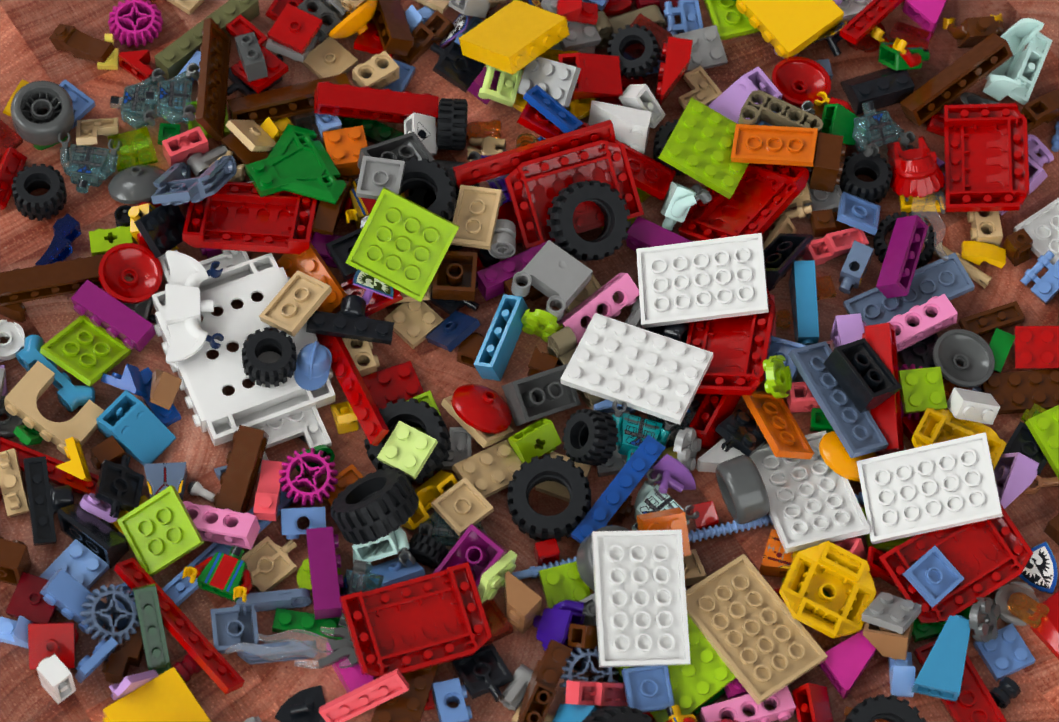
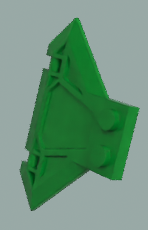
[245,124,347,205]

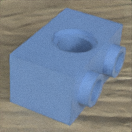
[280,506,326,539]
[432,678,472,722]

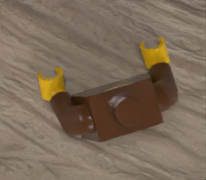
[942,13,1005,48]

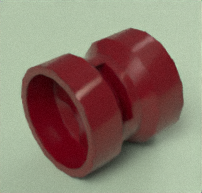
[171,653,203,684]

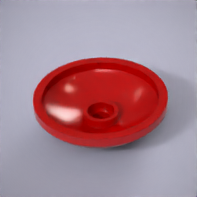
[771,57,831,107]
[98,243,163,303]
[451,384,512,434]

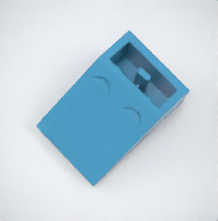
[96,390,176,466]

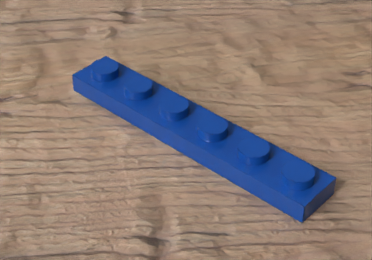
[570,435,666,544]

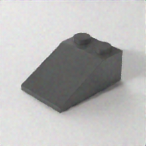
[357,132,435,169]
[502,364,581,426]

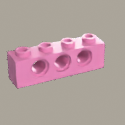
[557,272,639,344]
[880,294,958,353]
[183,501,260,550]
[699,686,796,722]

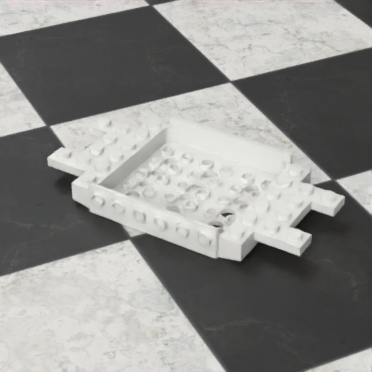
[152,249,335,473]

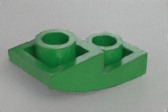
[989,328,1015,373]

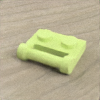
[478,64,523,107]

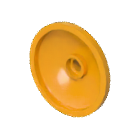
[328,0,377,39]
[819,431,877,482]

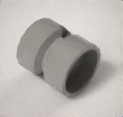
[488,219,516,259]

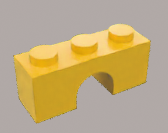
[401,470,458,530]

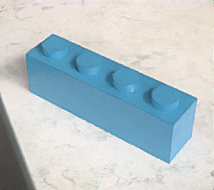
[474,294,530,381]

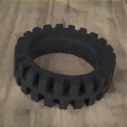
[873,212,937,269]

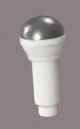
[187,481,216,502]

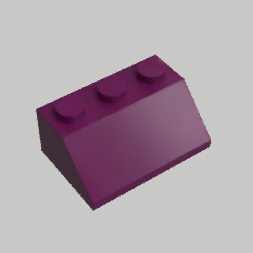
[434,524,509,589]

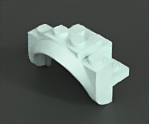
[983,18,1053,105]

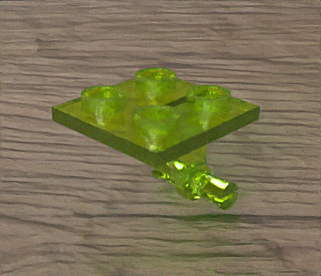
[107,127,158,172]

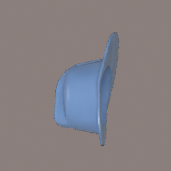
[294,341,332,391]

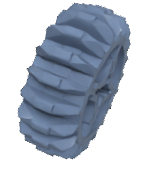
[80,584,140,645]
[559,646,618,695]

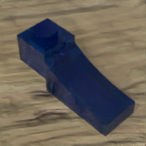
[35,214,82,265]

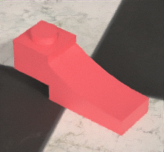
[802,227,869,266]
[253,460,284,521]
[565,680,628,706]

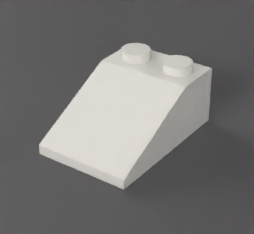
[588,100,652,154]

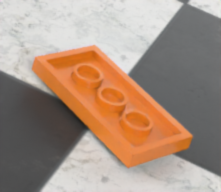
[731,124,818,167]
[276,243,347,313]
[742,391,814,460]

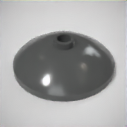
[108,165,165,204]
[933,329,995,388]

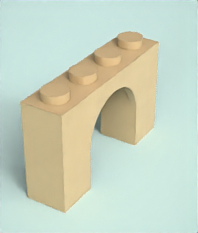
[4,361,104,455]

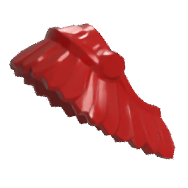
[887,136,945,198]

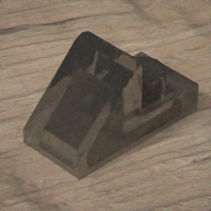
[291,111,322,144]

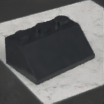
[840,68,915,115]
[764,233,813,291]
[823,338,902,413]
[57,503,129,569]

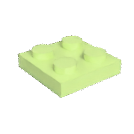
[377,421,438,479]
[477,550,517,603]

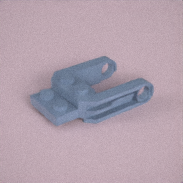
[151,155,237,206]
[210,588,317,665]

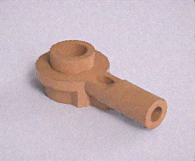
[1023,475,1059,495]

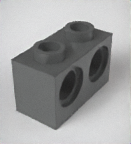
[297,0,342,43]
[235,32,268,82]

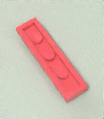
[319,669,409,722]

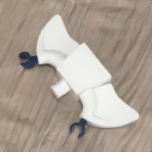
[165,250,224,364]

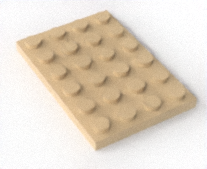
[686,554,828,705]

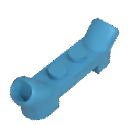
[16,335,95,412]

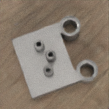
[511,240,593,322]

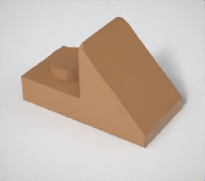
[150,369,182,410]

